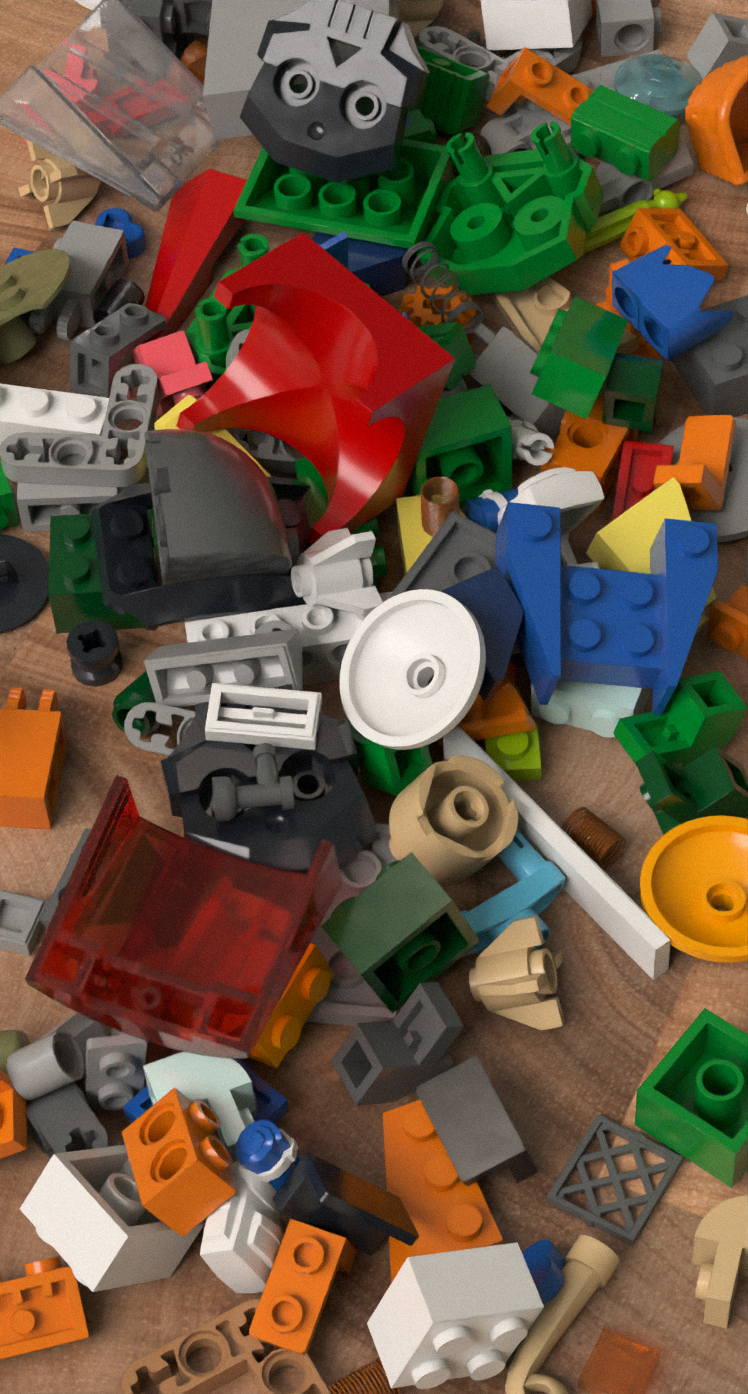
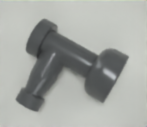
[212,743,294,822]

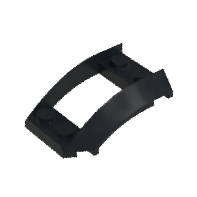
[91,477,312,631]

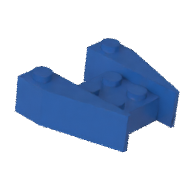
[495,502,718,716]

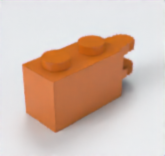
[0,687,68,830]

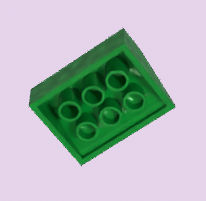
[233,139,454,249]

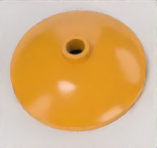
[640,816,748,963]

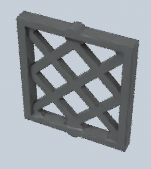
[546,1114,683,1246]

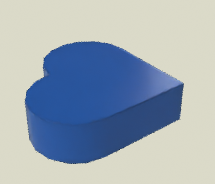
[95,208,146,259]
[522,1239,565,1304]

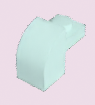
[143,1050,256,1163]

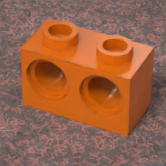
[122,1087,237,1237]

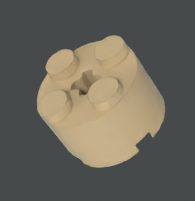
[389,755,518,885]

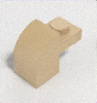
[692,1195,748,1329]

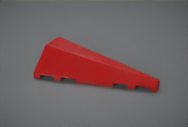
[131,169,247,364]

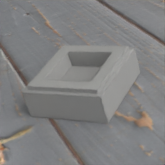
[0,889,48,956]

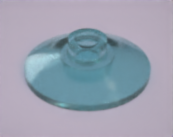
[614,54,703,116]

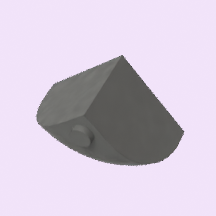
[144,429,299,585]

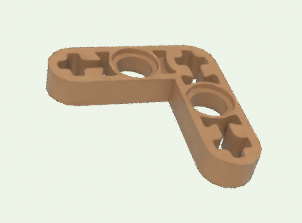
[121,1299,331,1394]

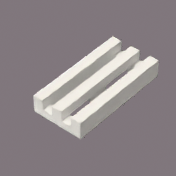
[205,683,322,750]

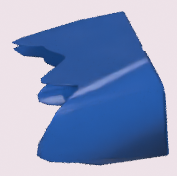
[612,244,733,362]

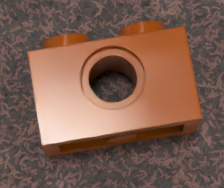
[540,396,638,511]

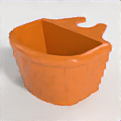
[685,55,748,185]

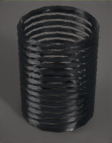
[93,279,145,324]

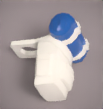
[465,467,604,566]
[200,1120,304,1293]

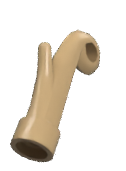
[505,1235,620,1394]

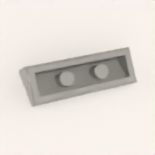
[144,629,303,707]

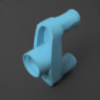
[433,827,567,958]

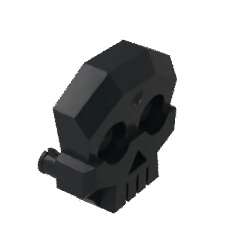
[239,0,430,185]
[161,684,376,899]

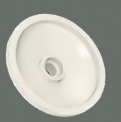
[340,589,486,750]

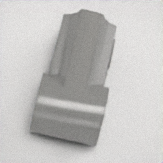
[7,1012,107,1101]

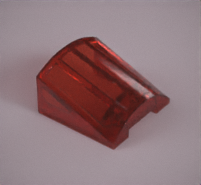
[25,775,342,1058]

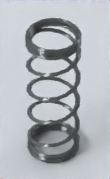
[402,241,483,335]

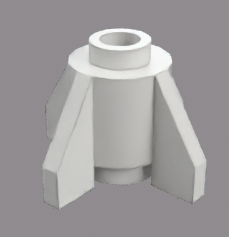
[291,528,383,616]

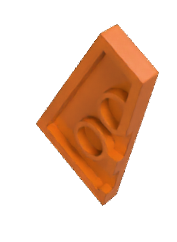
[383,1100,503,1283]

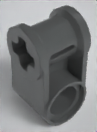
[26,1082,109,1159]

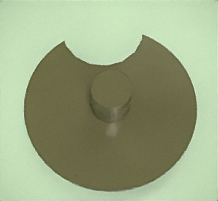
[0,249,72,364]

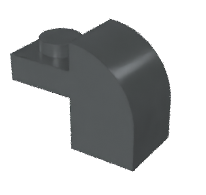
[331,982,464,1106]

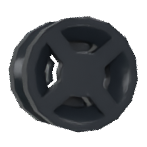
[66,620,123,687]

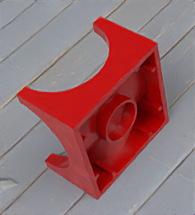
[176,232,455,545]

